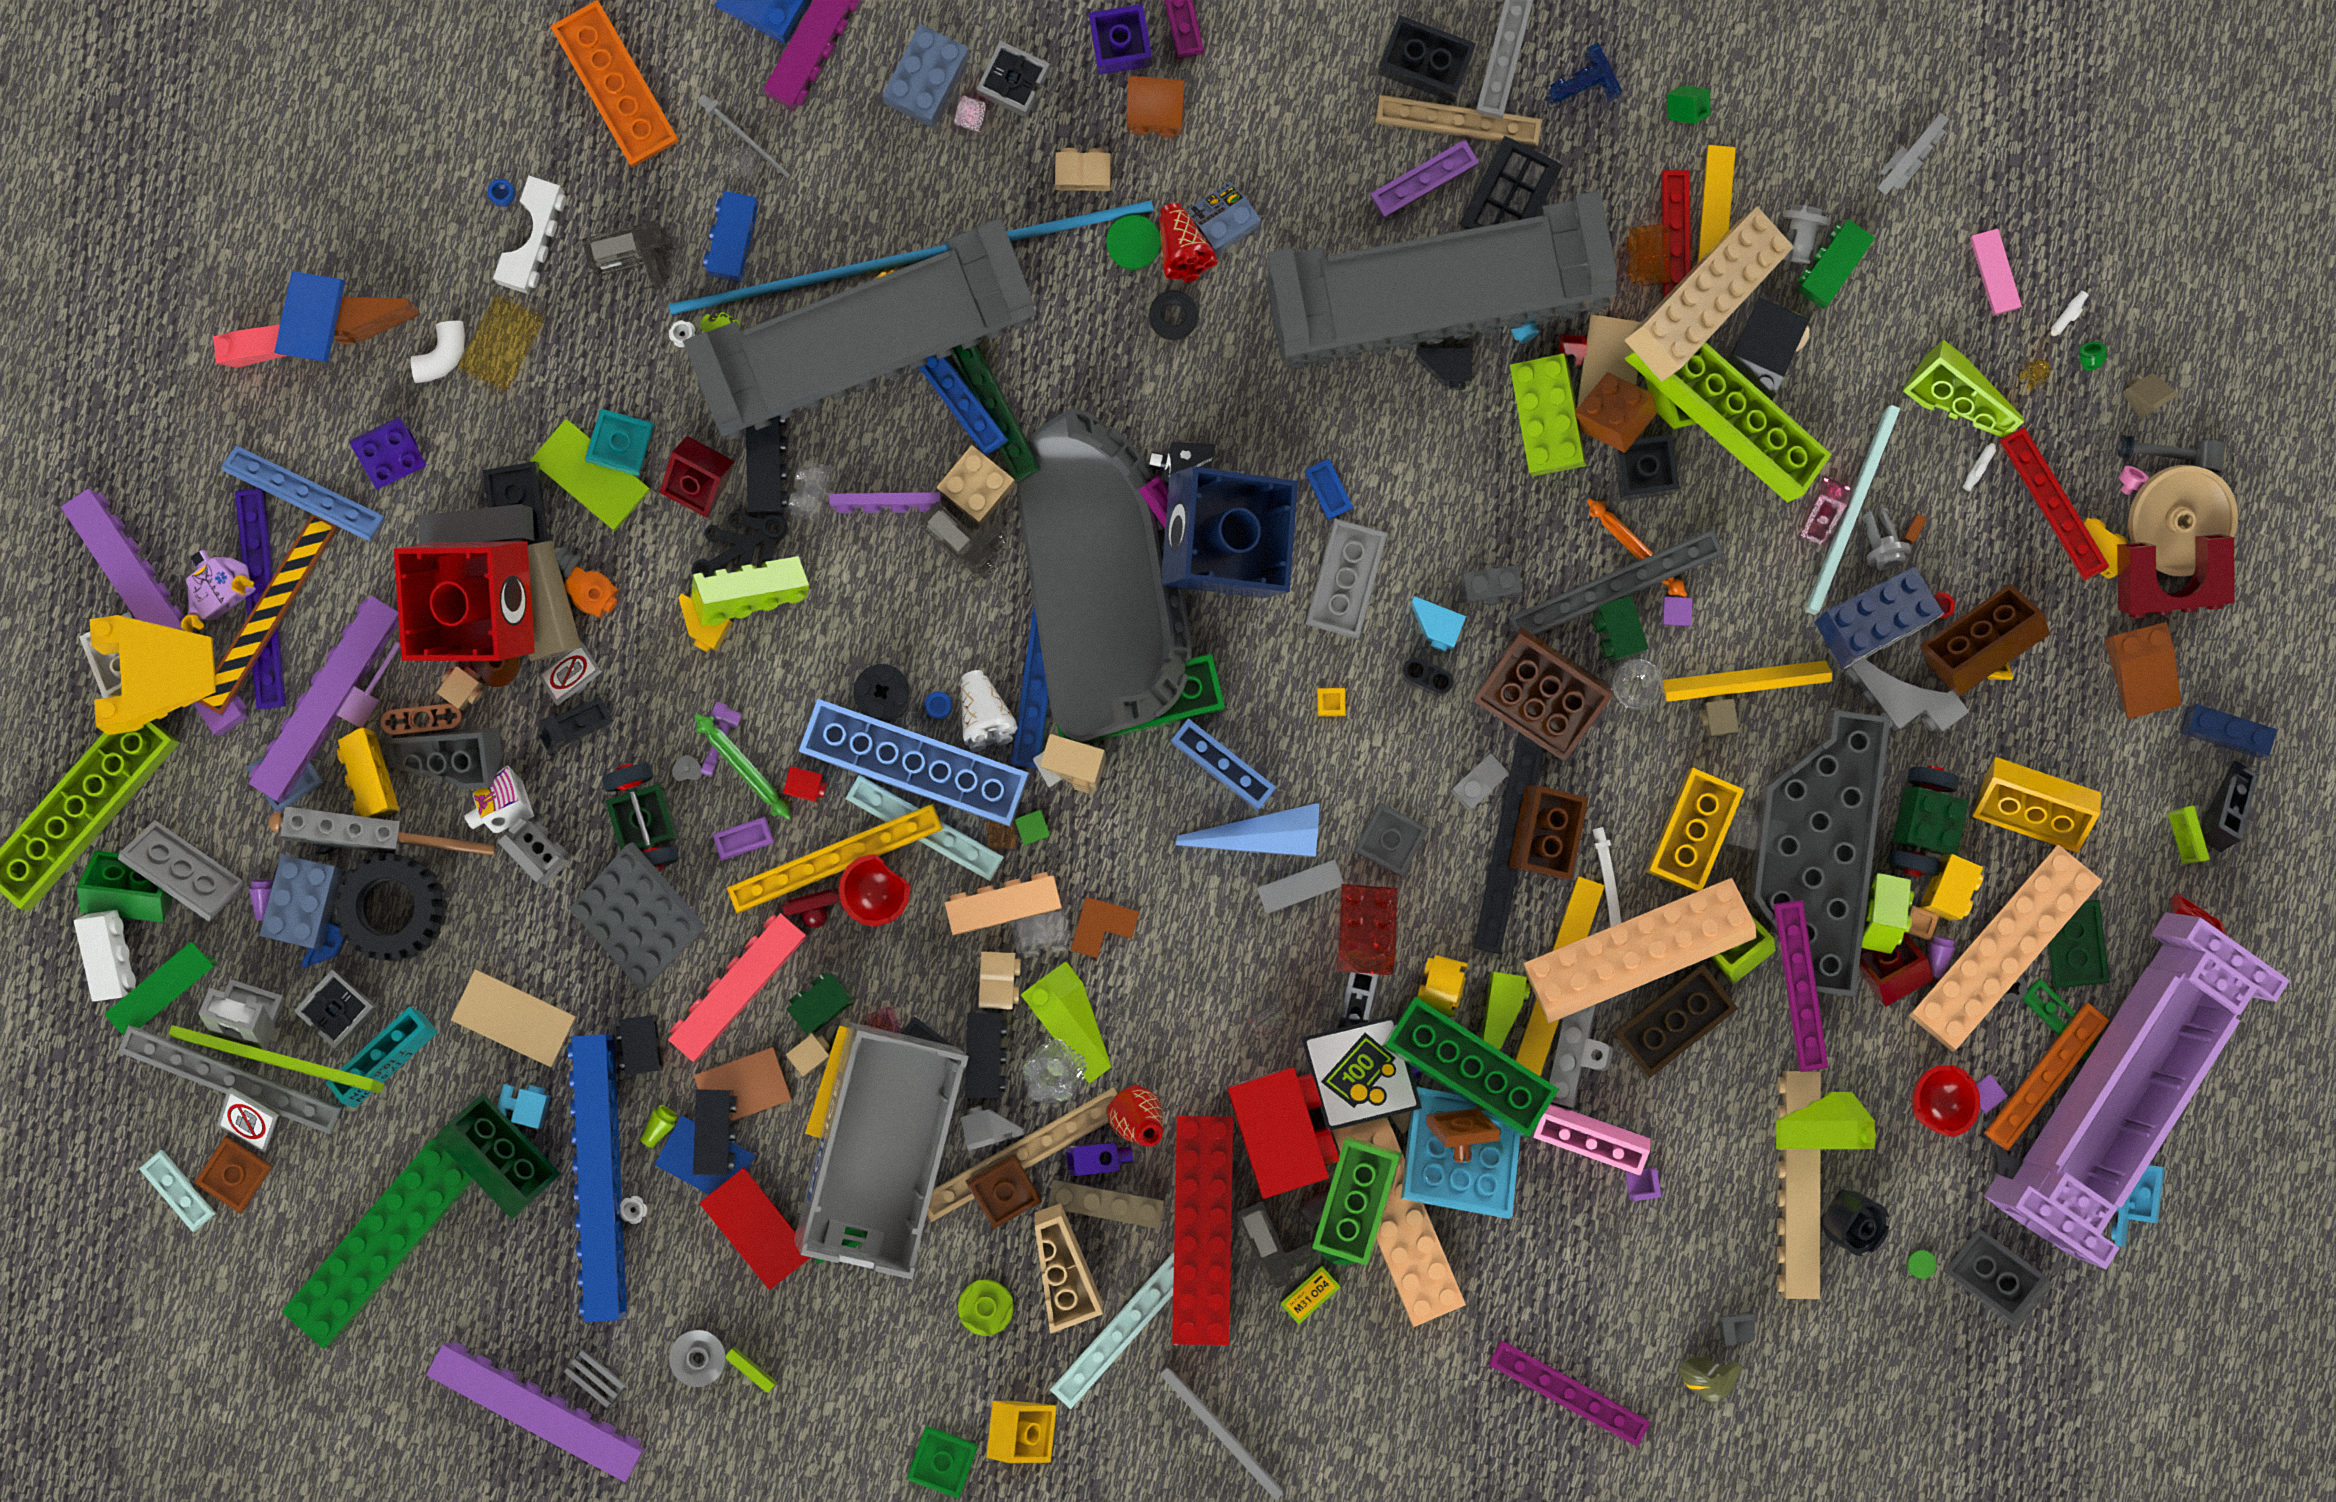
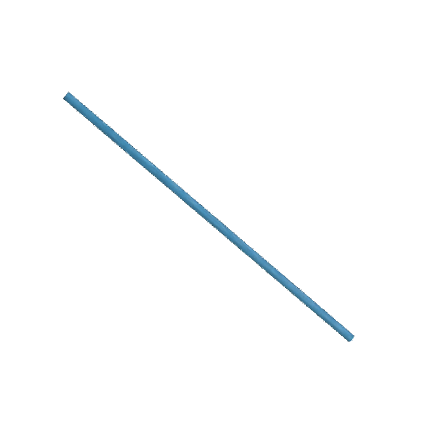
[669,200,1154,315]

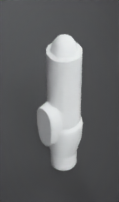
[2051,291,2089,336]
[1963,443,1996,491]

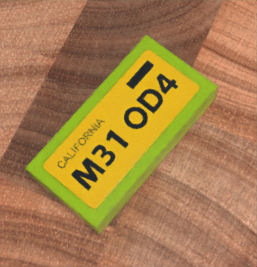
[1280,1265,1340,1325]

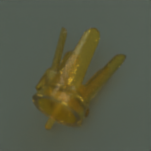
[2018,359,2051,390]

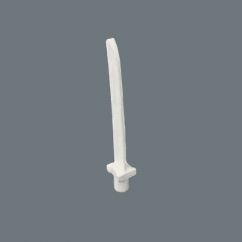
[1592,827,1621,927]

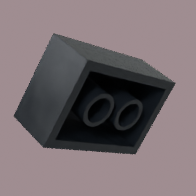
[1378,15,1476,103]

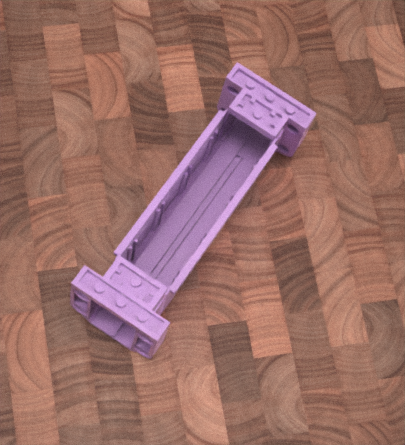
[1984,912,2290,1269]

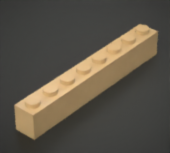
[1776,1071,1821,1299]

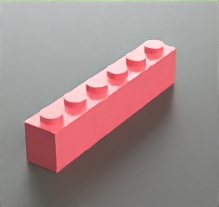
[668,913,808,1062]

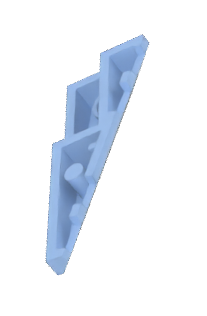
[1176,804,1319,857]

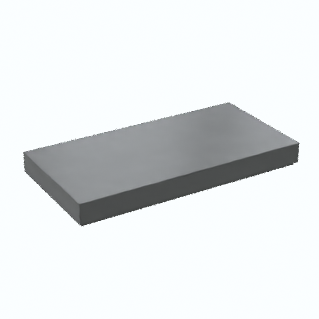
[1305,518,1388,639]
[118,820,245,921]

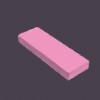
[1970,229,2022,316]

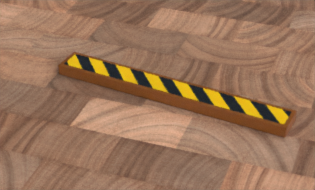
[197,514,338,716]

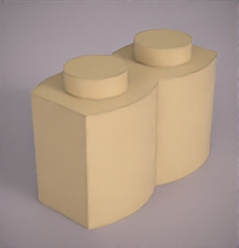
[1055,148,1111,191]
[979,952,1021,1009]

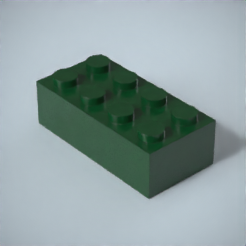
[434,1093,561,1220]

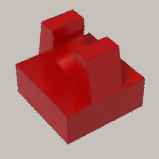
[1557,334,1588,365]

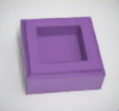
[1662,597,1693,627]
[1976,1074,2008,1114]

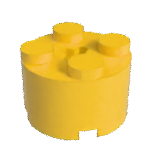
[1417,955,1469,1018]

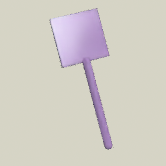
[336,641,400,728]

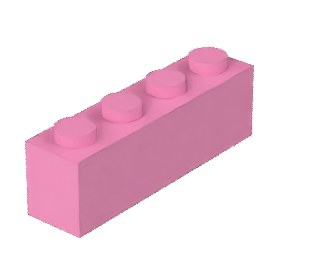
[1533,1103,1651,1175]

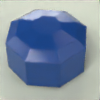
[488,179,515,207]

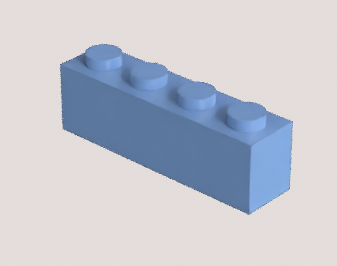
[1171,719,1276,811]

